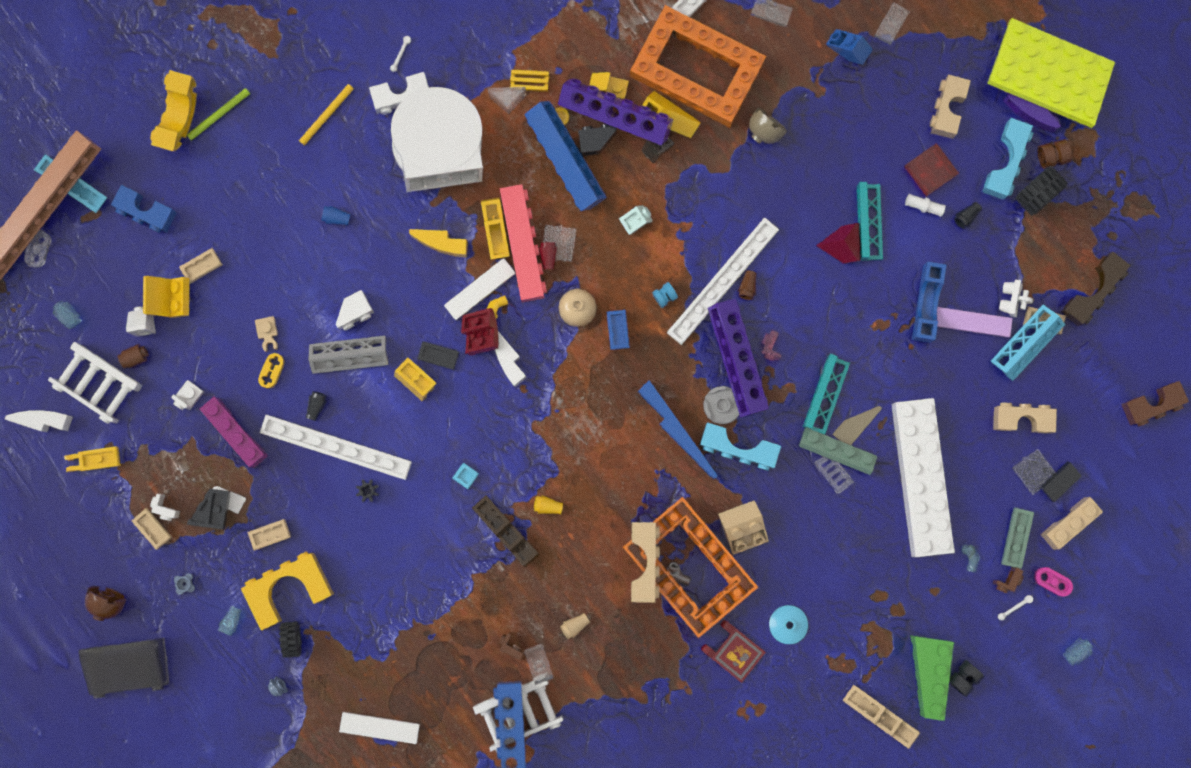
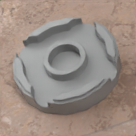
[703,386,739,425]

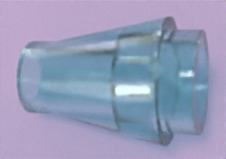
[218,606,242,636]

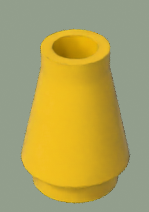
[534,495,563,514]

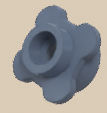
[174,573,195,595]
[268,676,287,696]

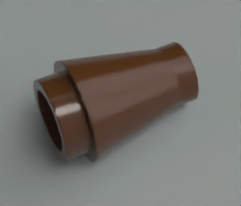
[738,270,757,300]

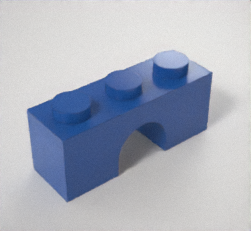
[111,185,177,233]

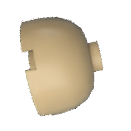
[558,289,597,327]

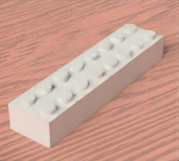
[892,398,954,557]

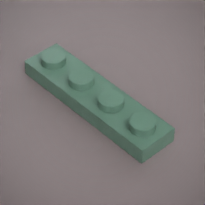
[799,428,877,475]

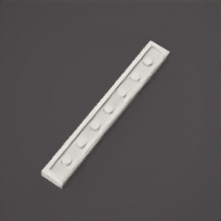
[667,218,779,345]
[260,415,412,480]

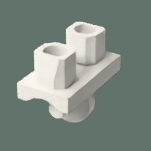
[999,280,1033,318]

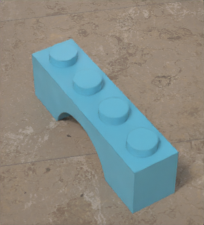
[982,118,1033,200]
[699,422,781,471]

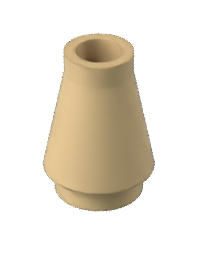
[560,613,590,639]

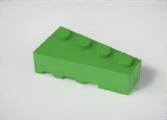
[911,635,954,721]

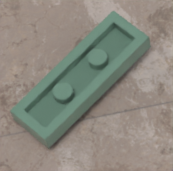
[1001,508,1034,569]

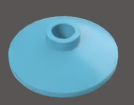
[769,605,808,644]

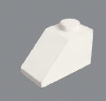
[126,306,156,337]

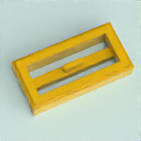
[510,70,549,92]

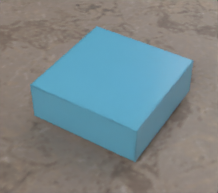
[453,463,479,489]

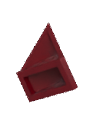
[816,223,860,264]

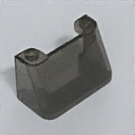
[78,637,169,699]

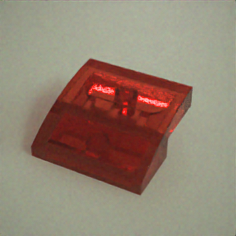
[904,143,959,197]

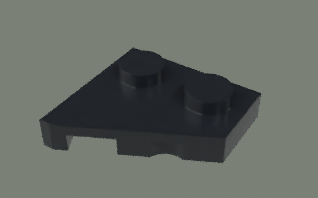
[187,489,231,530]

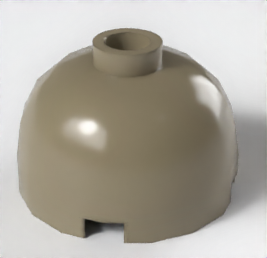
[749,108,787,144]

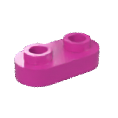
[1034,567,1073,596]

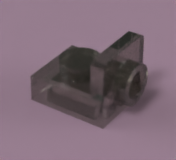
[641,137,675,163]

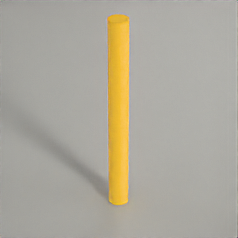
[299,84,354,146]

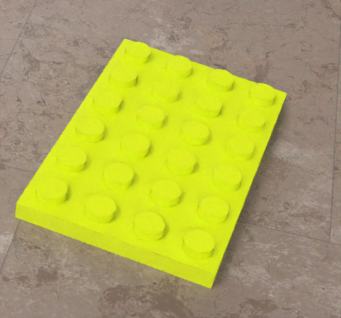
[987,18,1115,128]

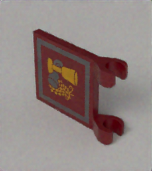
[701,620,766,683]

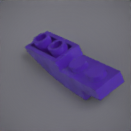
[1003,91,1061,133]

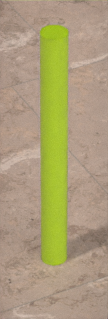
[187,88,250,141]

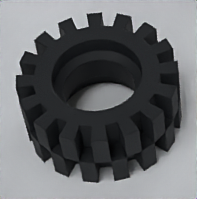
[279,621,302,658]

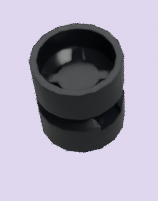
[949,660,985,697]

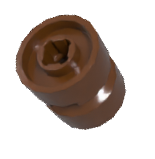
[1037,139,1072,169]

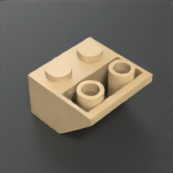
[718,500,769,555]

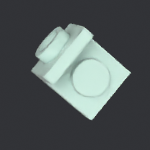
[619,205,653,235]

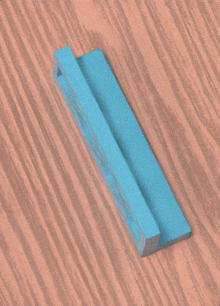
[991,305,1065,381]

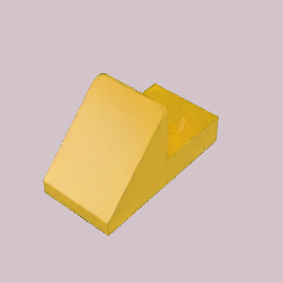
[589,72,629,99]

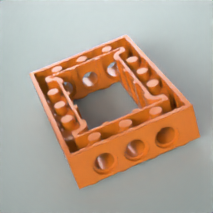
[630,5,766,128]
[623,497,758,638]

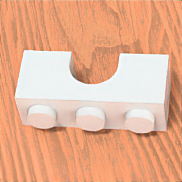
[369,72,429,114]

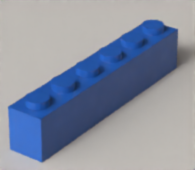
[524,101,607,211]

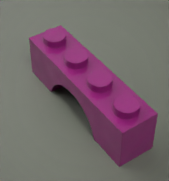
[200,396,268,468]

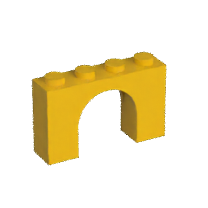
[241,552,334,631]

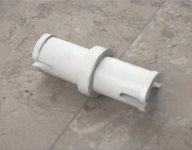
[905,194,945,217]

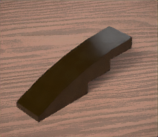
[472,495,539,568]

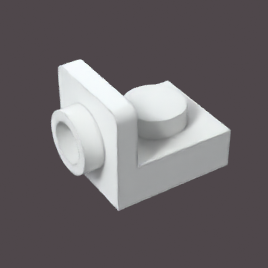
[171,380,204,410]

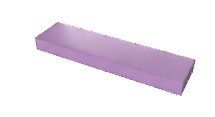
[937,307,1013,338]

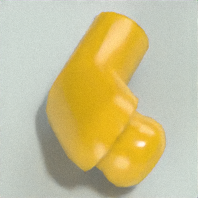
[487,295,508,319]

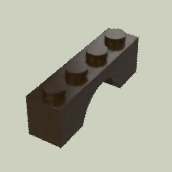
[1060,251,1131,326]

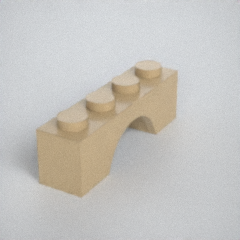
[631,522,660,602]

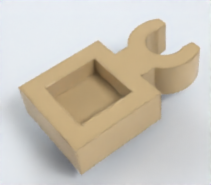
[255,316,278,352]

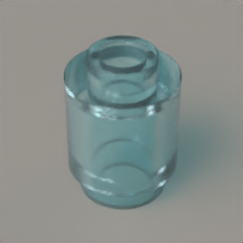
[52,301,81,329]
[1063,638,1093,666]

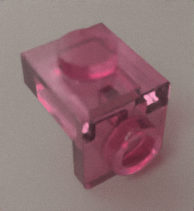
[761,330,782,361]

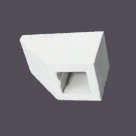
[336,290,374,331]

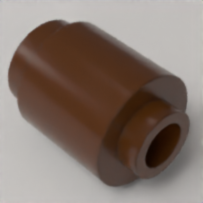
[118,344,149,369]

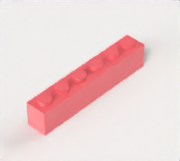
[500,184,547,303]

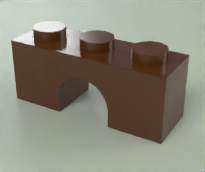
[1121,381,1189,427]

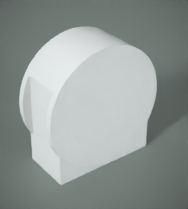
[391,87,483,192]

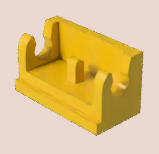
[394,358,436,401]

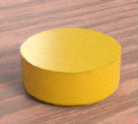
[555,107,569,126]

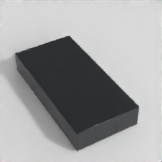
[417,341,460,370]
[1040,461,1081,502]

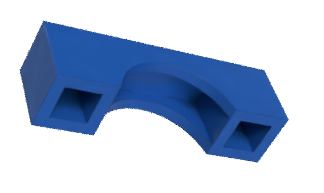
[912,262,947,343]

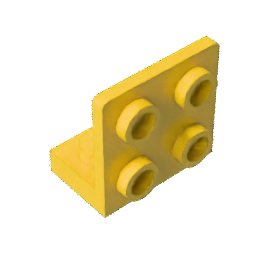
[143,276,189,318]

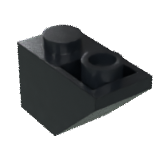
[578,124,617,157]

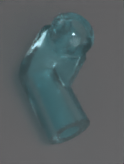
[962,544,980,573]

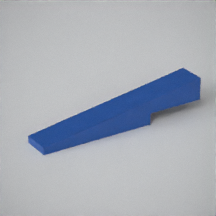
[638,381,718,479]

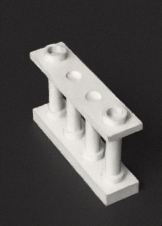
[48,342,143,424]
[473,675,564,753]

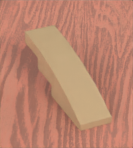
[842,685,920,749]

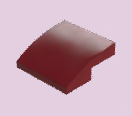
[461,308,499,355]

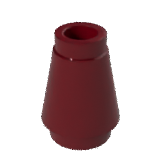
[539,242,558,269]

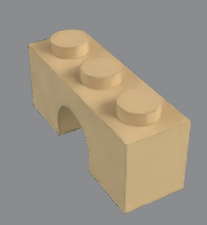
[930,75,971,139]
[993,403,1057,433]
[1040,497,1103,550]

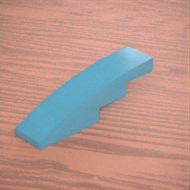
[34,155,107,213]

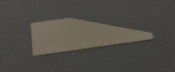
[833,406,882,445]

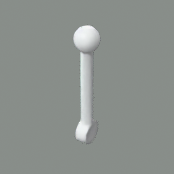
[390,36,411,72]
[998,595,1033,621]

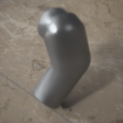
[667,562,691,586]

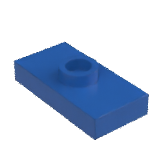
[606,310,630,350]

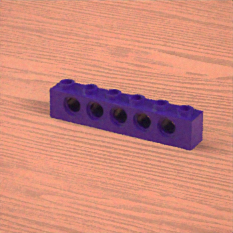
[558,79,674,145]
[708,299,769,418]

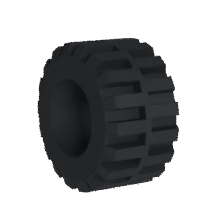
[1016,166,1068,216]

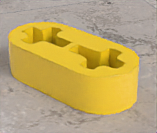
[258,353,285,389]

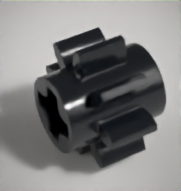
[356,479,380,502]

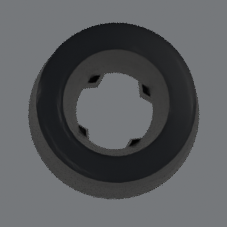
[954,202,982,229]
[306,391,327,421]

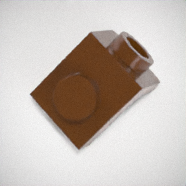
[992,567,1024,594]

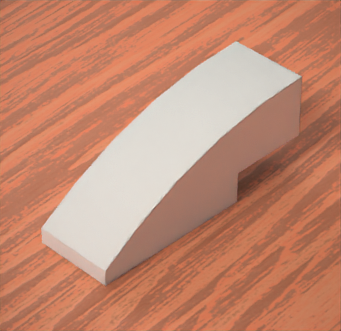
[495,332,526,387]
[5,411,73,432]

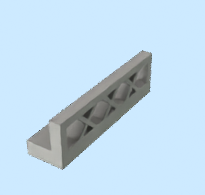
[309,336,388,374]

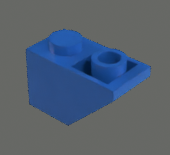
[826,29,873,65]

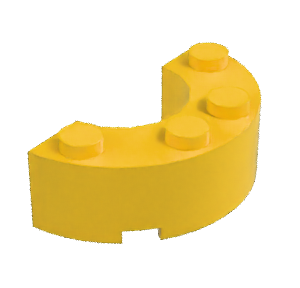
[150,70,197,151]

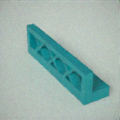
[857,182,883,260]
[803,354,850,435]

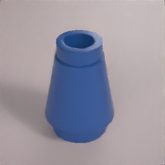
[321,206,350,225]

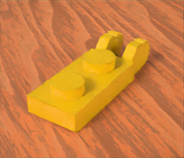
[64,446,121,472]

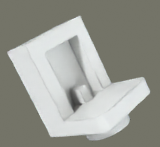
[151,493,180,521]

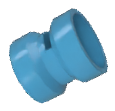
[652,282,678,308]

